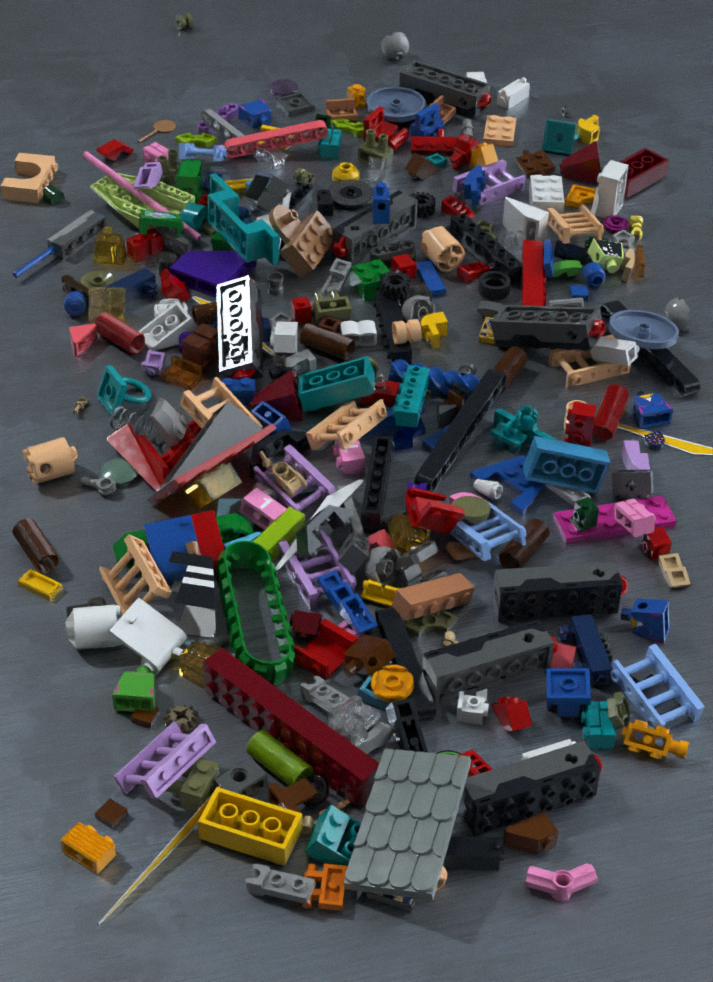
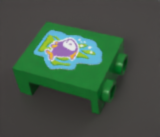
[139,210,184,238]

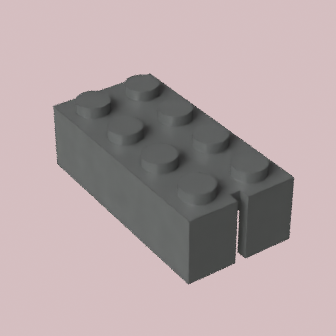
[242,171,290,213]

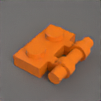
[302,864,347,911]

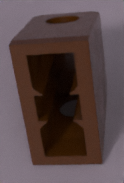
[343,634,396,678]

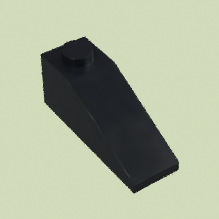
[385,698,428,752]

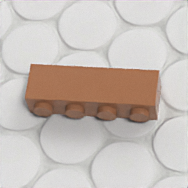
[392,573,475,621]

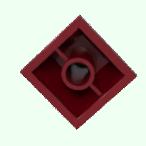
[559,141,601,184]
[250,371,303,422]

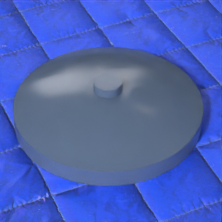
[367,87,426,122]
[608,310,679,349]

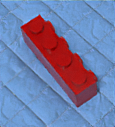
[564,402,597,447]

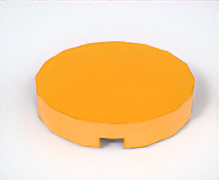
[371,665,414,703]

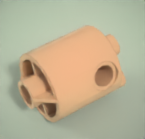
[420,226,465,272]
[22,437,78,484]

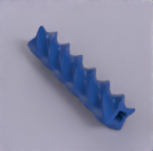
[388,359,495,402]

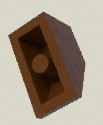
[405,153,440,180]
[503,812,559,854]

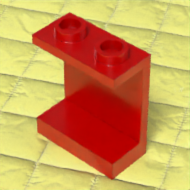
[294,618,358,681]

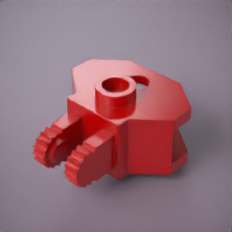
[450,134,479,170]

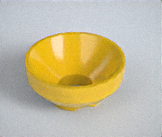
[332,162,360,182]

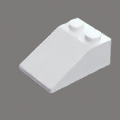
[138,301,198,351]

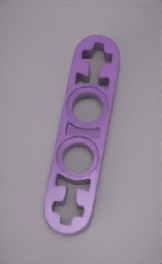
[197,103,238,134]

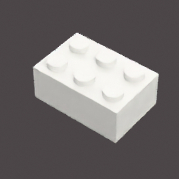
[595,160,629,219]
[529,175,565,214]

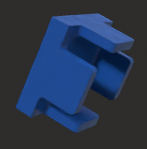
[546,668,591,717]

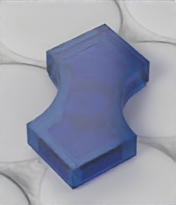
[390,417,426,451]

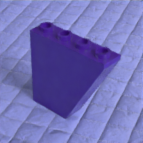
[169,251,257,298]

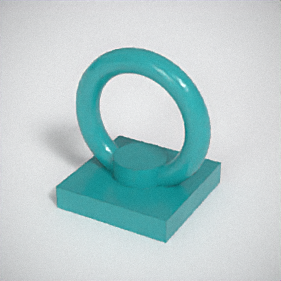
[542,119,580,155]
[96,366,152,416]

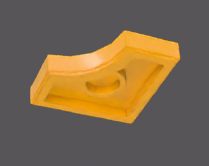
[564,184,596,208]

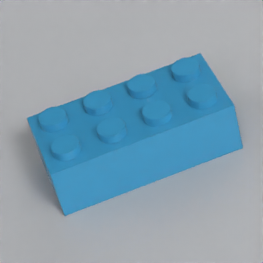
[523,436,610,494]

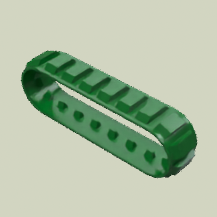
[216,541,295,687]

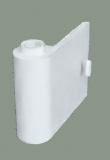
[108,597,187,675]

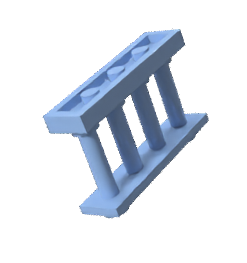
[179,143,227,161]
[449,500,527,561]
[610,644,705,729]

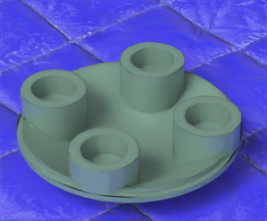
[101,458,138,487]

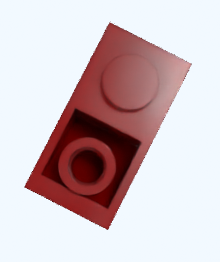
[491,696,532,731]

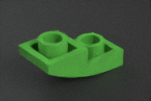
[554,260,583,277]

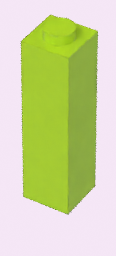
[253,507,305,561]

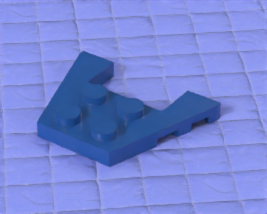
[470,455,546,516]

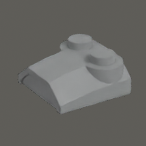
[150,398,189,447]

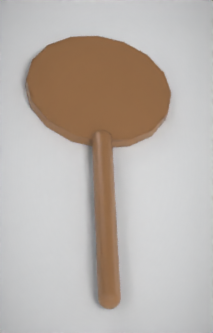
[138,120,176,143]

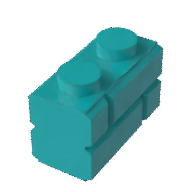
[317,128,342,158]
[580,701,616,749]

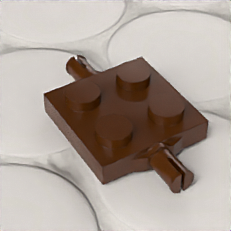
[515,149,555,178]

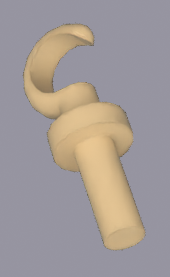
[73,398,89,414]
[259,451,273,475]

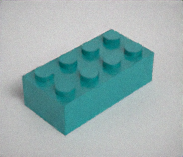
[298,356,375,412]

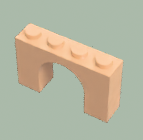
[0,153,58,203]

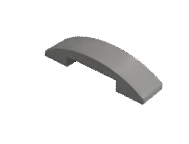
[310,258,352,311]

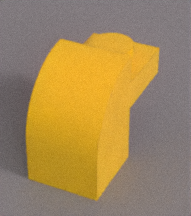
[577,115,600,145]
[421,312,448,349]

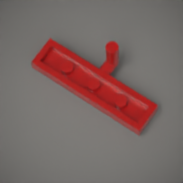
[411,128,471,153]
[161,420,202,469]

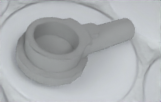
[80,477,117,495]

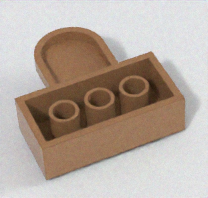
[269,205,333,278]

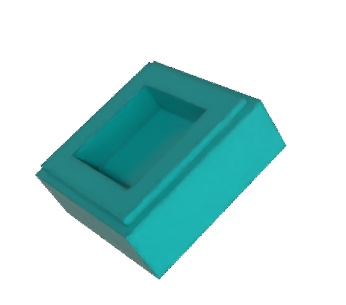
[426,153,447,168]

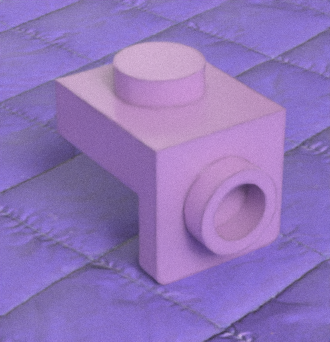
[141,350,166,375]

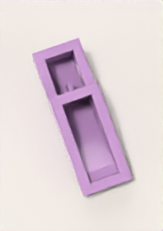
[134,162,163,189]
[622,440,650,470]

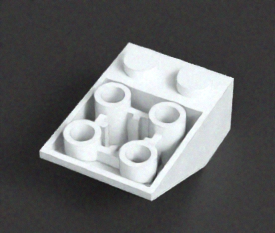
[502,197,549,243]

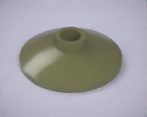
[81,270,114,292]

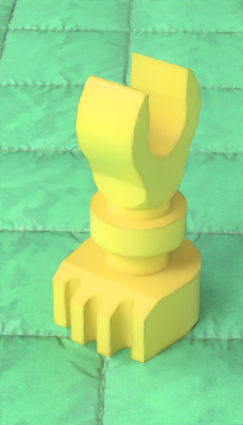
[629,215,643,240]

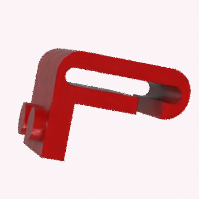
[363,106,410,152]
[405,487,465,534]

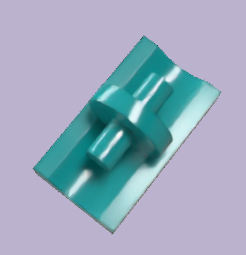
[489,420,528,453]

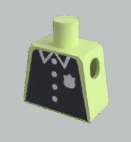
[588,238,624,273]

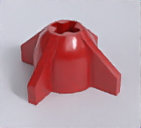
[161,268,191,302]

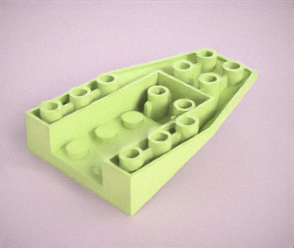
[91,173,195,230]

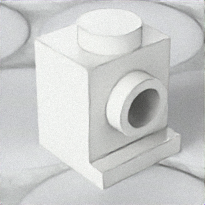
[456,691,489,725]

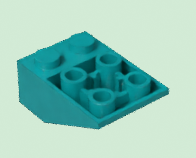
[304,805,361,867]

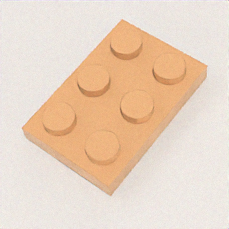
[483,115,516,146]

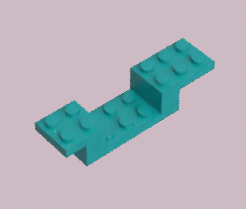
[208,173,280,266]

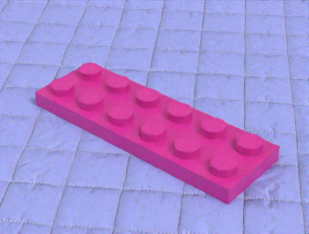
[553,495,677,544]

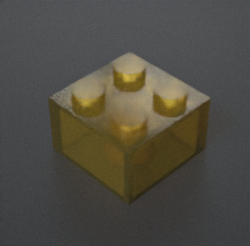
[186,463,242,510]

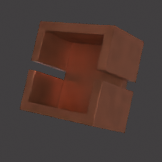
[182,323,219,376]

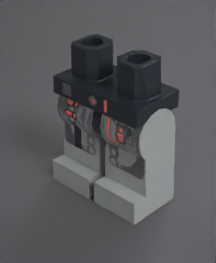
[268,349,316,387]

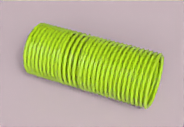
[247,730,313,786]

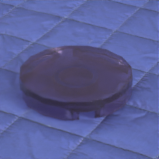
[269,79,298,97]

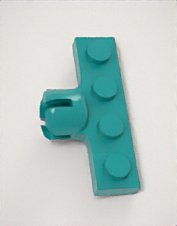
[493,406,558,446]

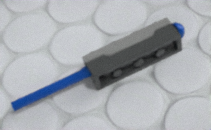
[12,210,106,278]

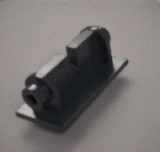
[554,240,589,265]

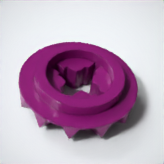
[603,215,629,233]

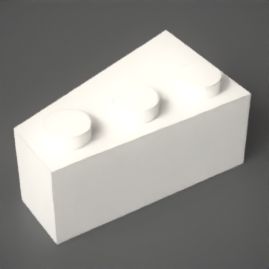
[270,322,298,356]

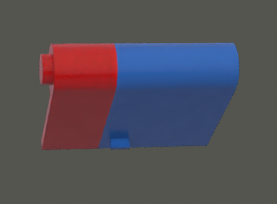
[143,510,225,582]

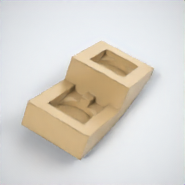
[620,249,635,282]
[658,553,691,588]

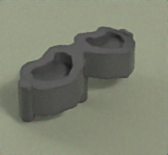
[600,632,614,662]

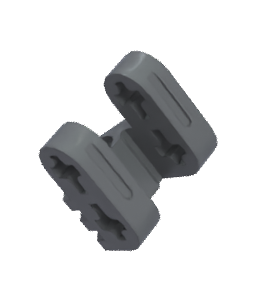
[394,541,448,588]

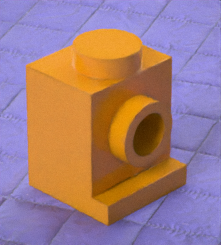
[347,84,367,109]

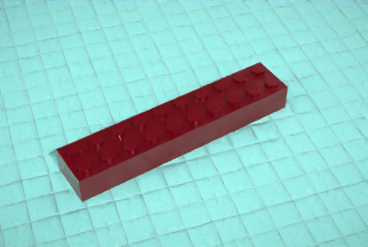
[203,648,379,809]

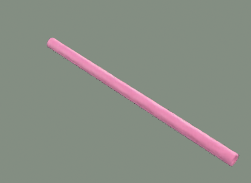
[82,151,202,242]

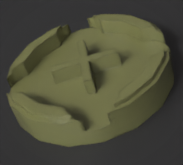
[452,496,491,523]

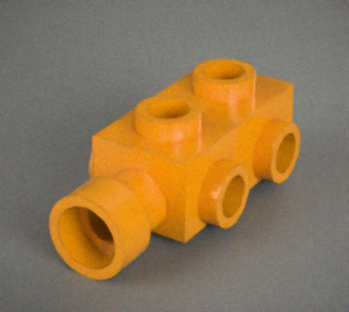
[621,719,690,759]

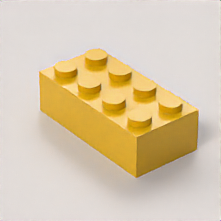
[198,787,302,866]

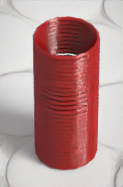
[94,312,145,354]
[593,384,629,440]

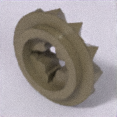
[164,703,199,733]

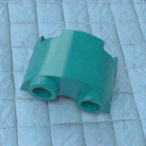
[179,203,208,231]

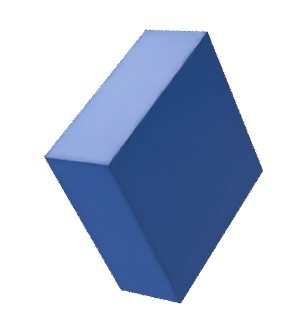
[570,285,589,301]

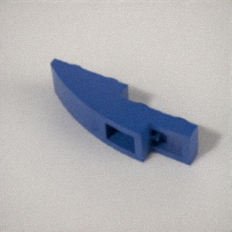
[464,165,486,206]

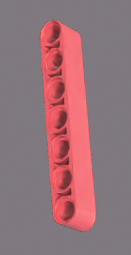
[224,120,328,158]

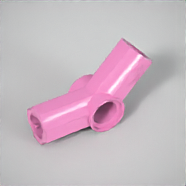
[525,863,598,902]

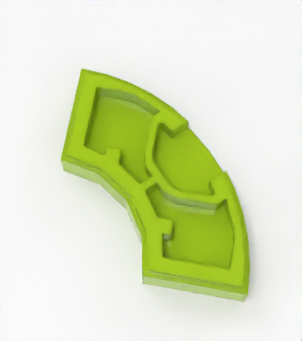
[331,119,364,137]
[175,133,218,148]

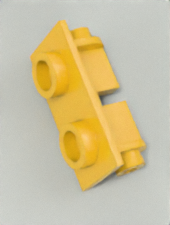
[360,579,400,607]

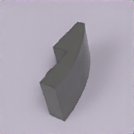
[477,301,505,318]

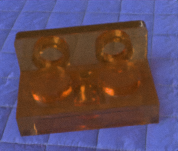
[161,354,203,391]

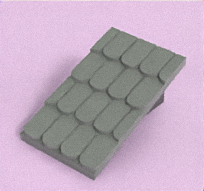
[344,749,471,900]

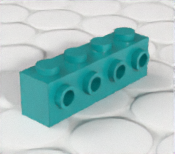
[392,365,430,428]

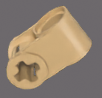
[272,462,307,498]

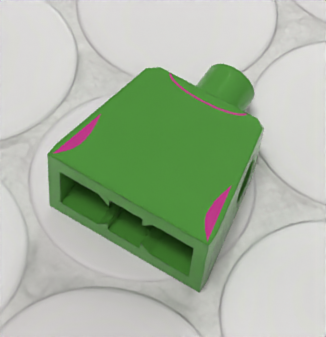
[112,667,156,712]

